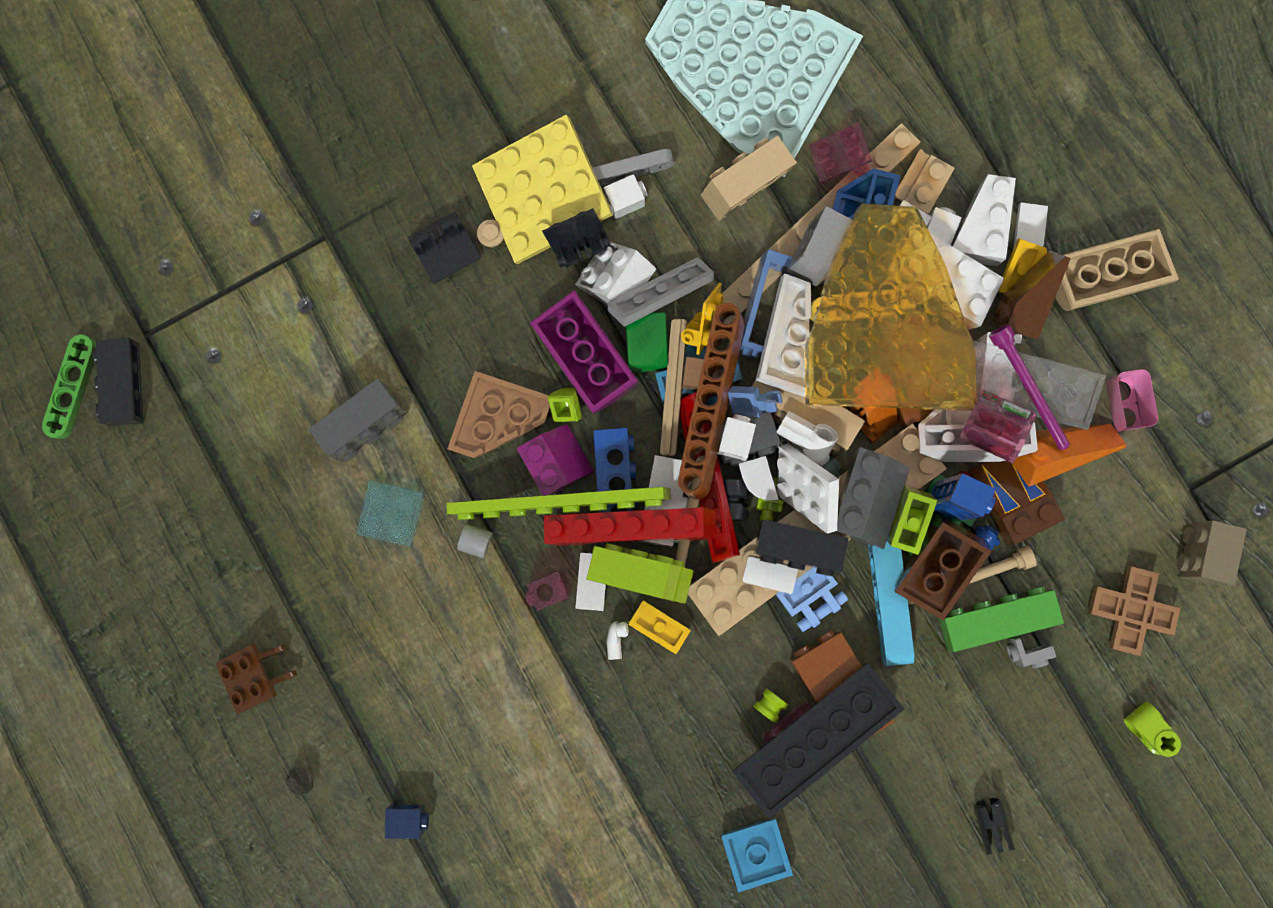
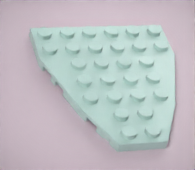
[645,0,863,177]

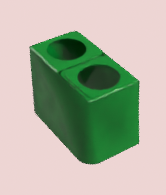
[626,313,668,373]

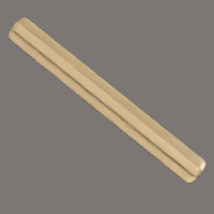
[660,319,688,456]

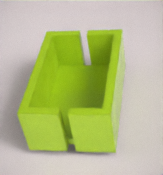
[586,543,694,604]

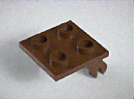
[216,643,298,715]

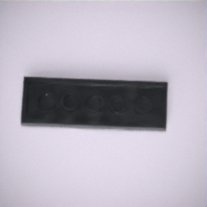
[732,662,904,819]

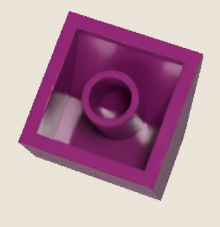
[517,424,594,496]

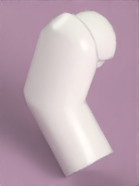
[607,621,629,660]

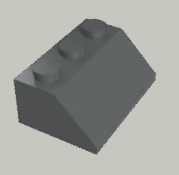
[833,447,910,549]

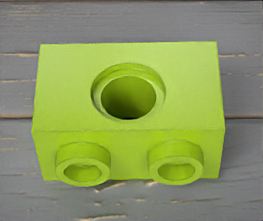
[887,486,937,555]

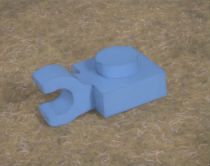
[728,386,783,417]

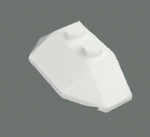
[918,401,1038,462]

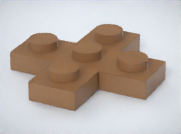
[1088,566,1181,656]

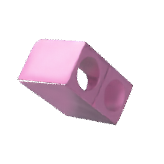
[1105,369,1158,432]

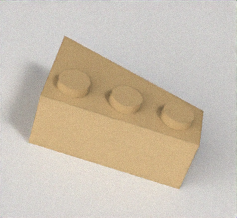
[701,135,797,221]

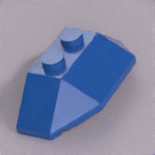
[832,168,900,284]

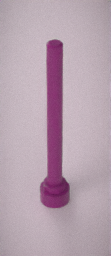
[989,324,1070,450]

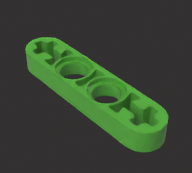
[42,335,96,439]

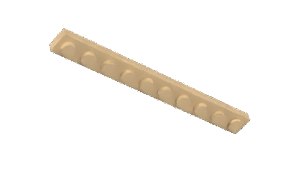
[722,123,920,324]

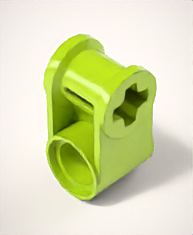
[1123,701,1181,757]

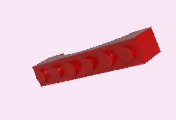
[544,507,716,546]

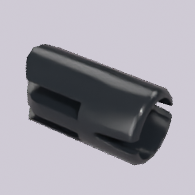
[974,798,1015,855]

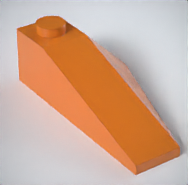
[1009,424,1127,487]

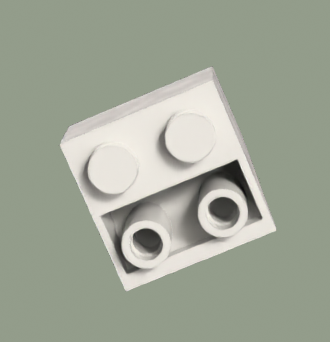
[575,241,656,306]

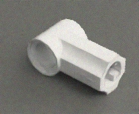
[776,411,838,462]

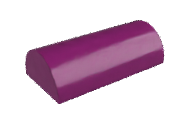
[530,290,639,413]

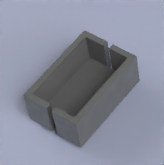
[308,378,408,462]

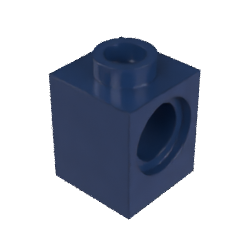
[385,804,429,839]

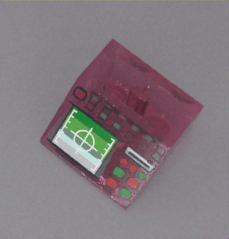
[959,389,1037,463]

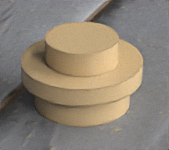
[477,220,504,247]

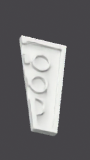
[756,274,813,398]

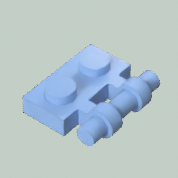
[776,567,848,632]

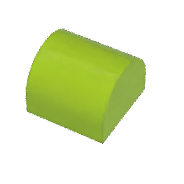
[548,388,582,422]

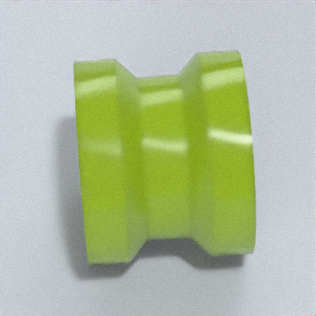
[753,688,789,724]

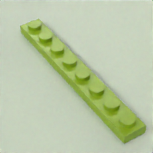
[447,487,671,520]

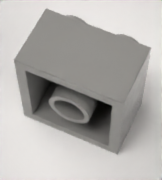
[787,206,856,287]

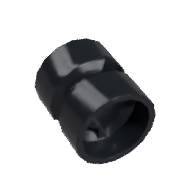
[723,479,749,521]

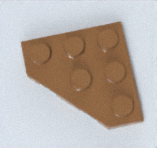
[447,371,550,459]

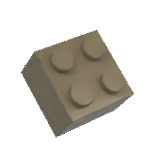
[1177,520,1247,585]

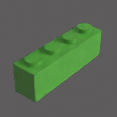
[939,586,1064,652]

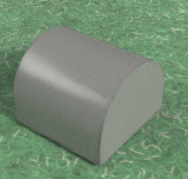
[457,524,493,559]

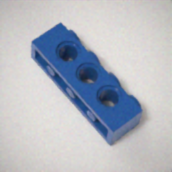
[594,428,638,543]
[930,473,996,522]

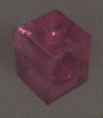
[524,572,570,611]

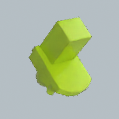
[756,477,784,521]

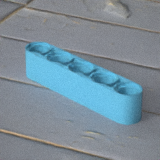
[868,541,914,667]

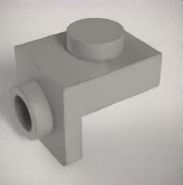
[1007,637,1056,668]

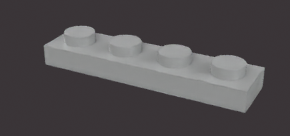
[608,257,714,327]

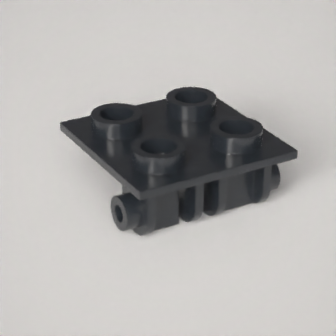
[542,208,611,268]
[407,212,481,284]

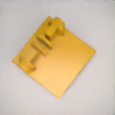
[681,282,724,355]

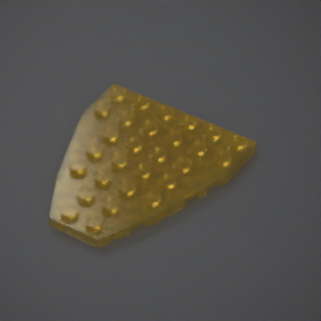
[805,204,977,410]

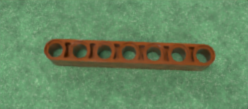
[678,303,745,500]

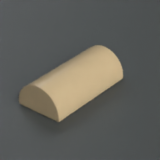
[1056,229,1179,311]

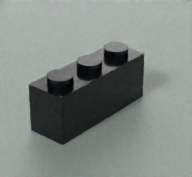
[93,338,143,426]
[754,519,849,577]

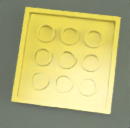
[472,115,613,264]

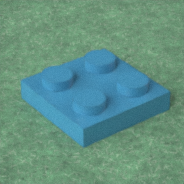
[721,817,793,892]

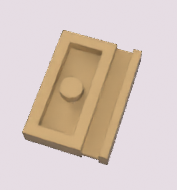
[894,149,955,214]

